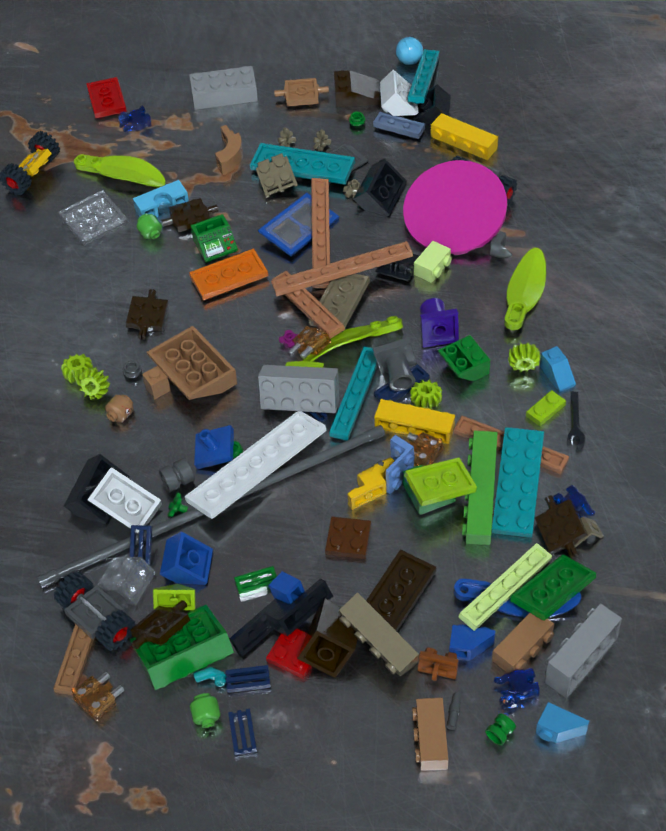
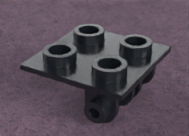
[375,254,420,281]

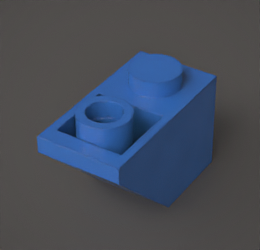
[449,624,495,660]

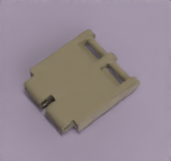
[256,153,298,198]

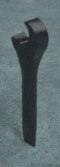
[567,391,585,450]

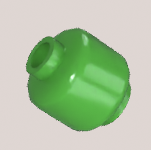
[136,214,162,239]
[190,693,221,728]

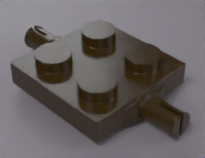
[161,198,218,232]
[126,289,168,340]
[535,495,588,559]
[130,600,190,649]

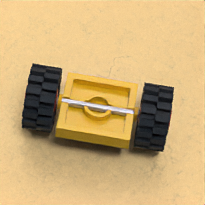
[0,131,60,195]

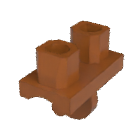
[418,647,459,681]

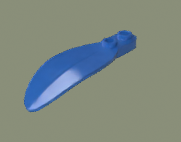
[453,579,582,618]

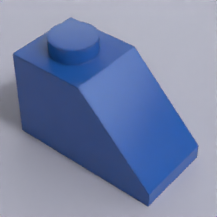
[268,571,305,605]

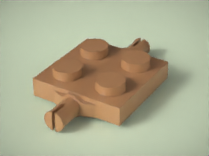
[274,78,329,106]

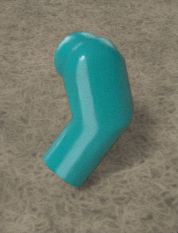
[194,667,226,687]

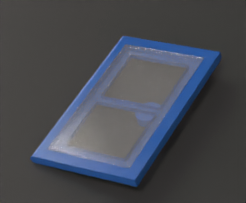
[258,193,339,256]

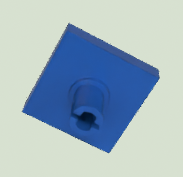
[194,425,234,469]

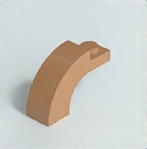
[215,125,243,175]

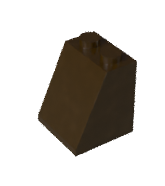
[297,599,358,678]

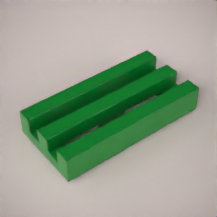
[234,566,277,598]

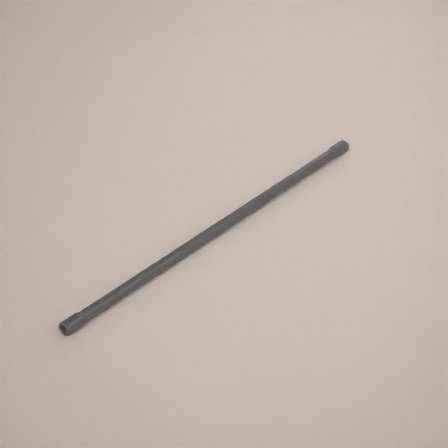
[37,425,385,588]

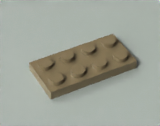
[309,274,370,332]

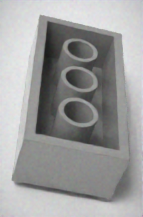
[190,66,258,110]
[258,365,340,413]
[545,603,622,698]

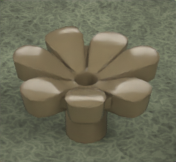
[278,127,296,147]
[313,129,331,151]
[343,179,360,198]

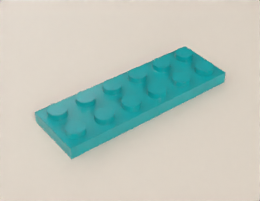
[250,143,355,185]
[492,427,544,538]

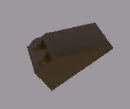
[334,70,381,107]

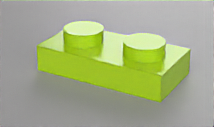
[526,390,566,427]

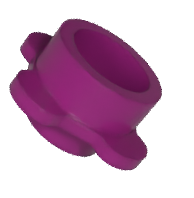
[279,330,301,348]

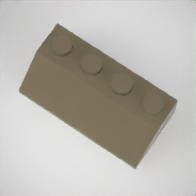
[339,592,419,676]

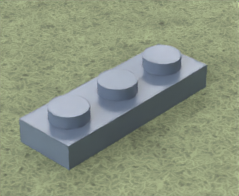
[373,112,425,139]

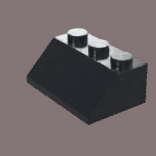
[353,158,407,216]
[64,454,130,524]

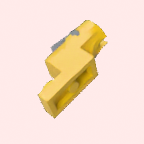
[347,457,394,510]

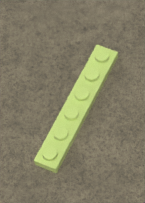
[458,543,552,631]

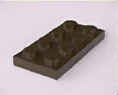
[366,549,436,631]

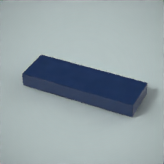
[374,364,430,402]

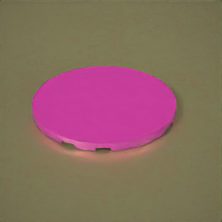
[403,160,508,255]

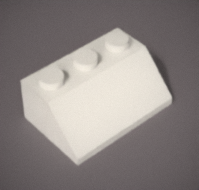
[380,70,419,116]
[88,467,162,533]

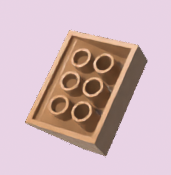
[147,326,237,400]

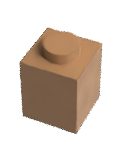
[142,366,171,400]

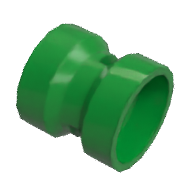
[485,713,516,746]

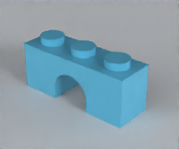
[133,180,189,218]

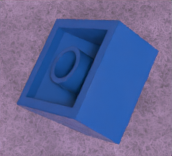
[160,531,213,585]

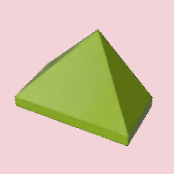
[153,584,196,610]

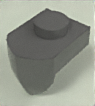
[490,231,512,259]

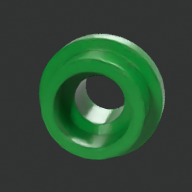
[349,111,365,127]

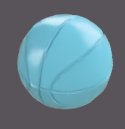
[396,37,423,65]

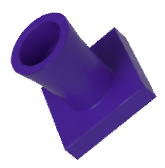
[420,298,459,348]

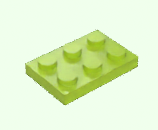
[404,457,477,507]

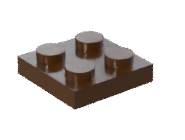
[325,516,371,559]

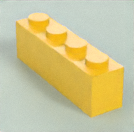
[431,113,498,160]
[374,399,455,444]

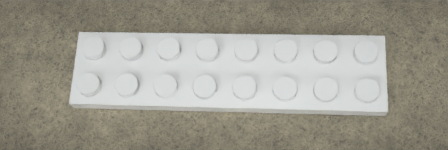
[185,411,326,519]

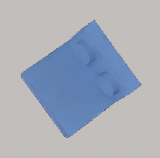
[386,435,415,494]

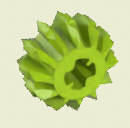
[508,342,540,372]
[61,353,93,384]
[77,367,110,400]
[410,379,442,409]

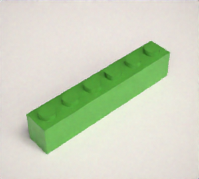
[462,430,498,545]

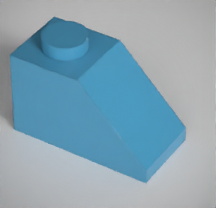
[540,346,576,393]
[536,702,590,743]

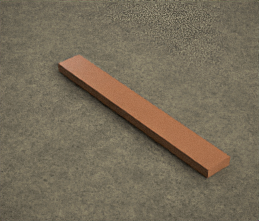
[311,178,330,289]
[271,241,413,297]

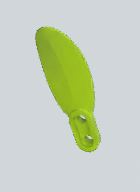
[74,154,166,188]
[504,248,546,330]
[302,316,403,361]

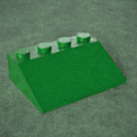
[130,605,234,690]

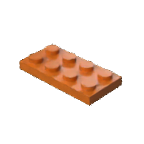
[189,249,268,300]

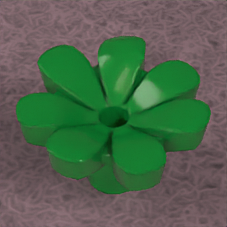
[167,492,188,517]

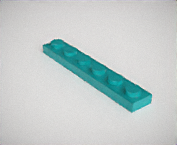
[408,49,440,104]
[329,346,378,441]

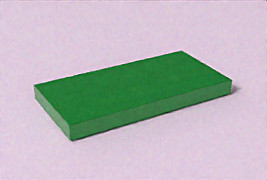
[510,554,596,621]

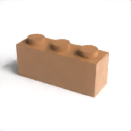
[492,613,554,676]
[412,698,448,771]

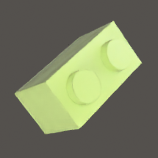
[414,241,452,283]

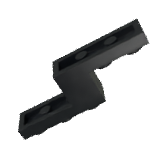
[229,579,333,657]

